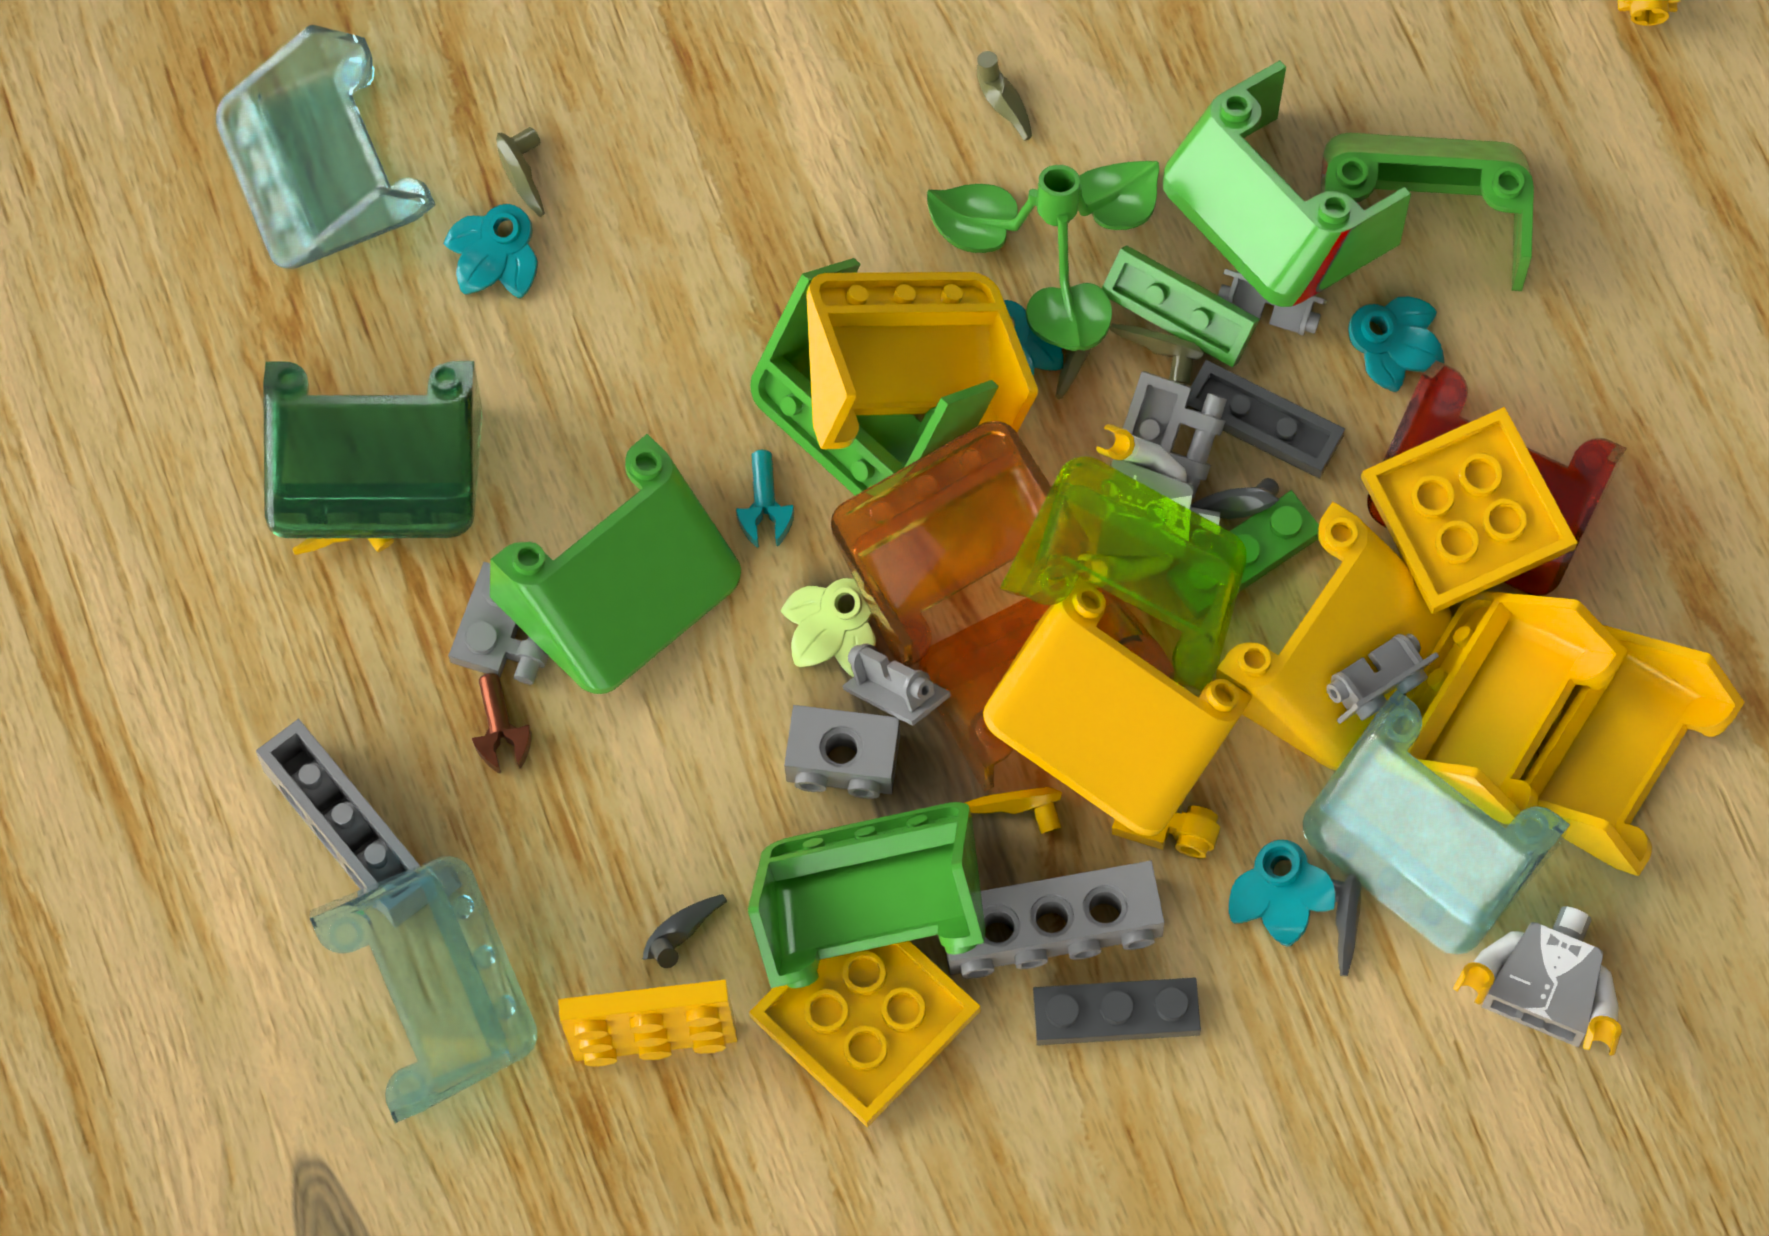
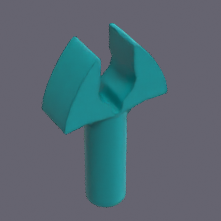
[736,449,794,548]

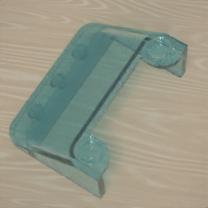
[216,25,435,269]
[1303,690,1570,954]
[310,856,537,1123]

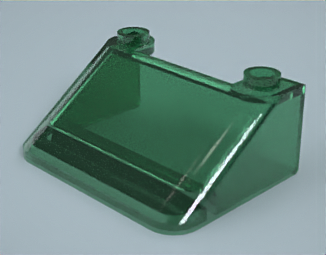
[263,361,482,538]

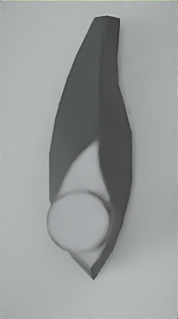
[1190,478,1279,519]
[1331,874,1361,977]
[642,894,727,968]

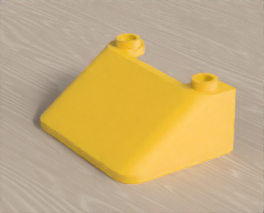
[806,272,1038,449]
[1215,501,1451,771]
[983,574,1252,836]
[1374,591,1627,827]
[1520,625,1745,876]

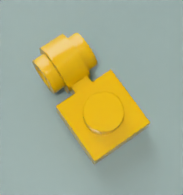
[1112,806,1221,858]

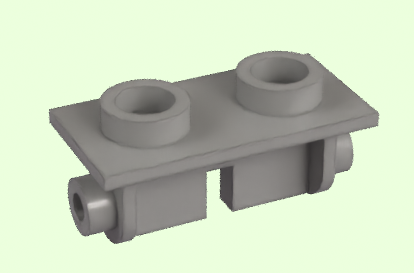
[1218,269,1327,336]
[1326,634,1439,724]
[842,643,951,726]

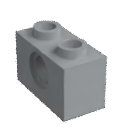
[784,705,900,799]

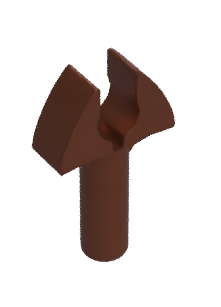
[472,673,532,773]

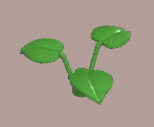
[927,161,1159,351]

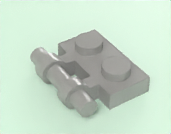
[1109,371,1227,498]
[448,562,549,685]

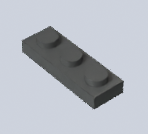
[1187,360,1345,479]
[1033,977,1201,1046]

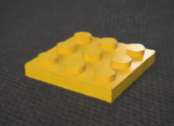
[1361,407,1577,614]
[749,941,981,1128]
[558,979,737,1066]

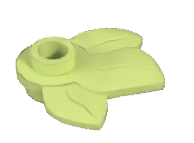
[781,578,876,677]

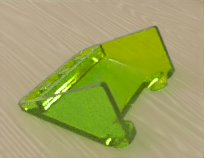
[1000,456,1247,691]

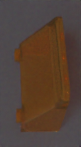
[831,421,1087,667]
[919,572,1175,792]

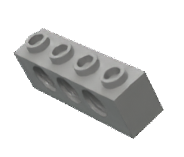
[256,718,436,929]
[945,860,1164,979]

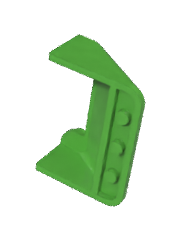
[490,434,741,694]
[748,802,985,988]

